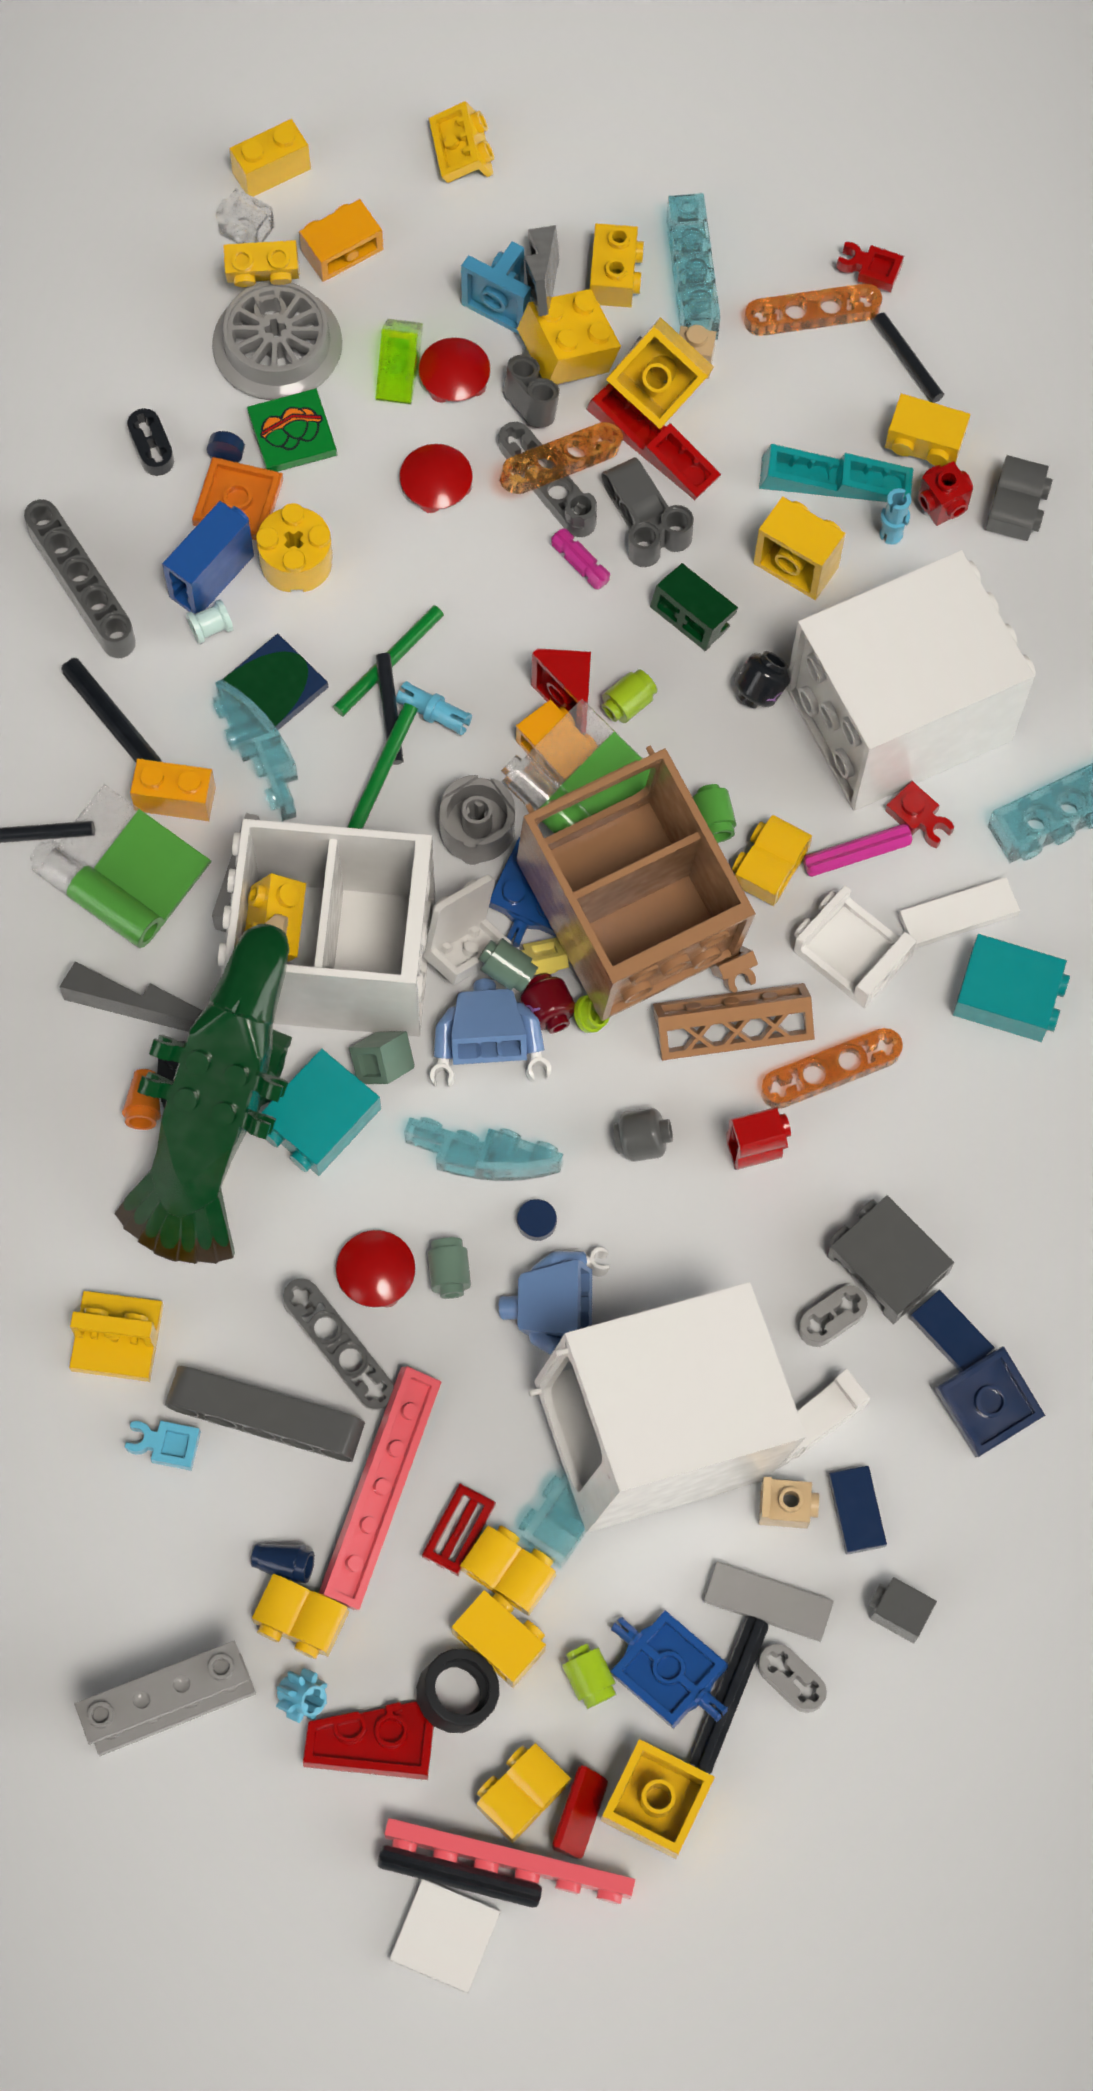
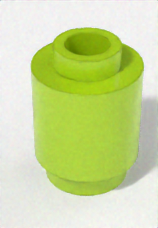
[601,669,658,723]
[562,1644,617,1709]

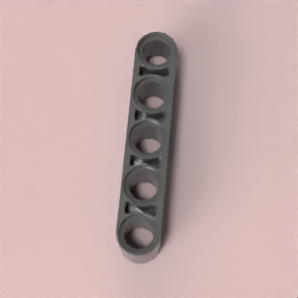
[24,499,136,658]
[165,1366,365,1462]

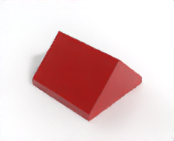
[531,649,591,735]

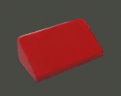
[552,1765,608,1859]

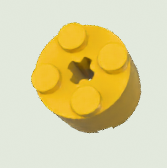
[256,503,333,592]

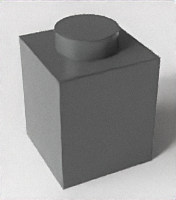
[869,1577,937,1644]

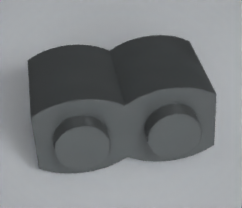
[985,455,1053,541]

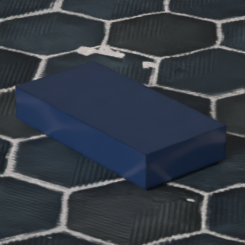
[909,1290,995,1372]
[828,1466,887,1555]

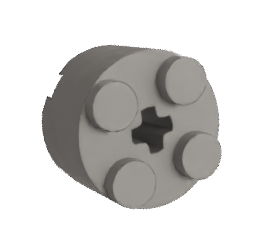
[439,775,515,865]

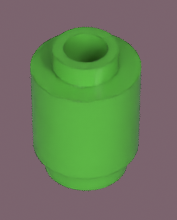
[693,784,737,843]

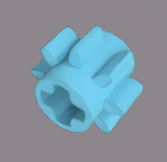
[276,1668,328,1723]

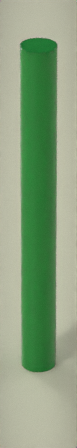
[333,605,444,717]
[347,703,418,829]

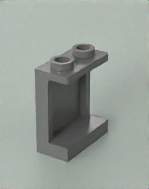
[828,1195,954,1325]

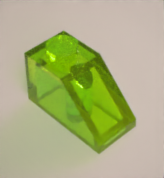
[376,318,423,404]

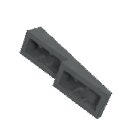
[524,225,559,316]
[59,961,203,1032]

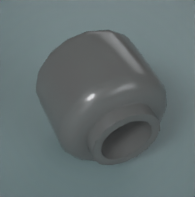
[613,1108,673,1162]

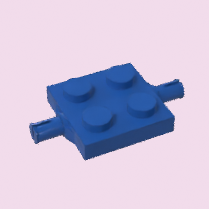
[489,837,557,947]
[610,1610,728,1729]

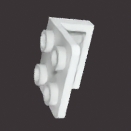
[423,875,512,985]

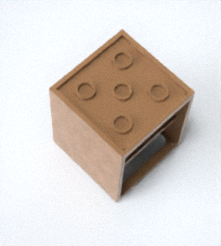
[516,745,756,1021]

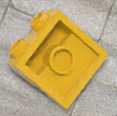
[223,240,300,287]

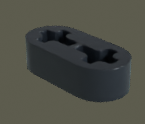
[127,408,174,476]

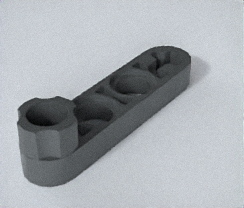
[499,422,597,537]
[283,1278,394,1410]

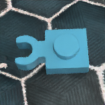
[125,1421,201,1471]

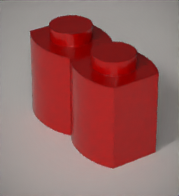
[726,1107,791,1170]

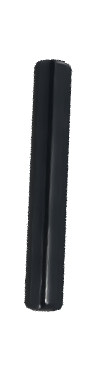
[61,657,162,762]
[689,1616,769,1774]
[377,1845,542,1908]

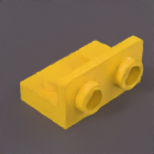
[429,101,494,183]

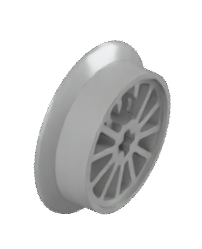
[212,281,342,400]

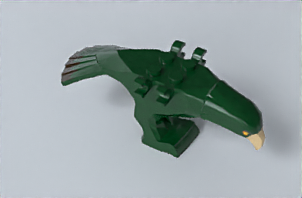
[114,914,292,1264]

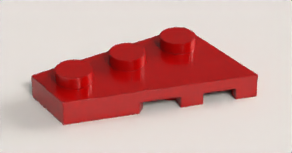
[303,1701,434,1780]

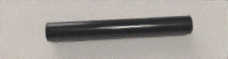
[873,312,944,403]
[376,653,404,765]
[0,821,95,843]

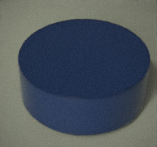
[207,431,245,463]
[517,1199,557,1241]

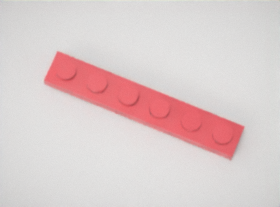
[319,1366,441,1610]
[384,1818,635,1904]

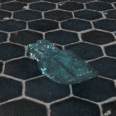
[212,680,298,822]
[404,1117,563,1181]

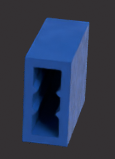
[162,501,254,614]

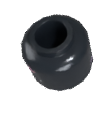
[734,651,790,708]

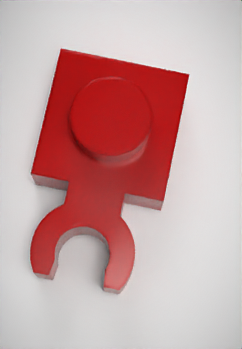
[836,242,904,292]
[885,781,954,848]

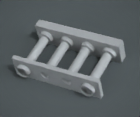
[74,1641,256,1756]

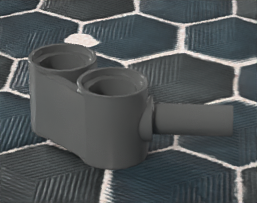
[504,345,559,428]

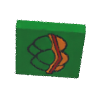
[247,388,337,472]

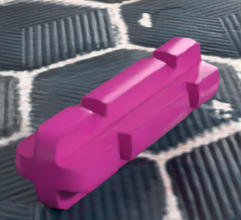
[551,528,610,590]

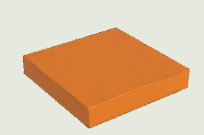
[192,457,284,541]

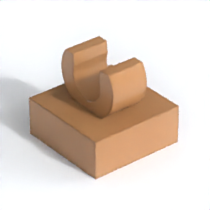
[710,946,758,993]

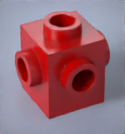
[917,461,973,526]

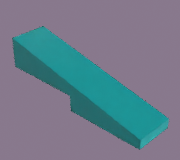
[759,444,914,502]

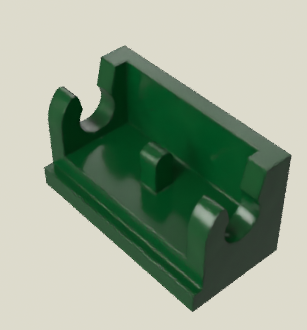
[650,563,738,652]

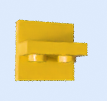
[69,1291,164,1382]

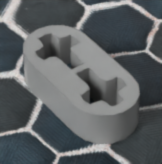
[799,1286,868,1347]
[758,1644,827,1713]

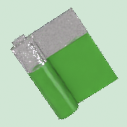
[501,699,650,833]
[30,784,212,948]

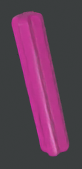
[803,824,913,877]

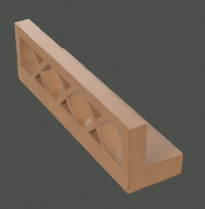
[653,983,815,1061]

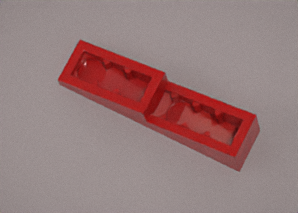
[586,383,721,500]

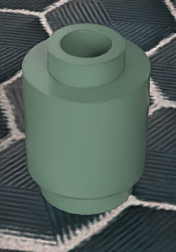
[478,938,538,993]
[428,1237,471,1299]

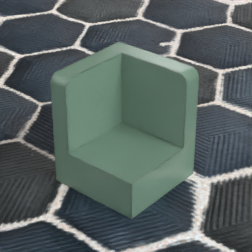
[349,1031,415,1084]

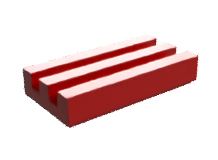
[422,1484,496,1576]

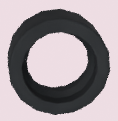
[416,1649,500,1733]

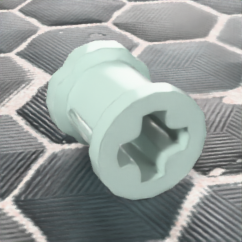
[186,599,233,644]

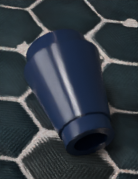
[251,1543,315,1584]

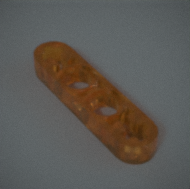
[744,284,882,336]
[499,422,623,494]
[760,1028,903,1109]

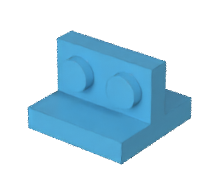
[461,241,531,335]

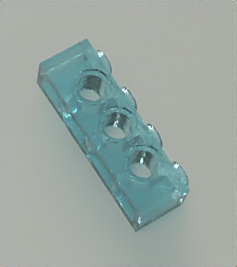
[666,193,720,340]
[988,763,1093,863]

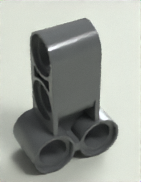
[601,457,694,567]

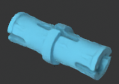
[879,488,911,545]
[396,681,472,735]

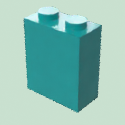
[953,934,1070,1042]
[261,1048,381,1176]

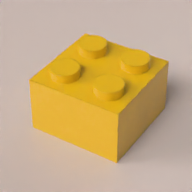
[517,289,621,384]
[606,317,714,429]
[753,496,846,601]
[601,1739,715,1859]

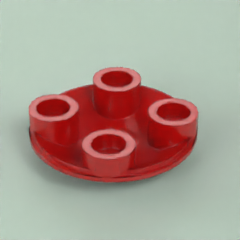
[419,337,491,403]
[400,444,473,513]
[336,1230,415,1308]

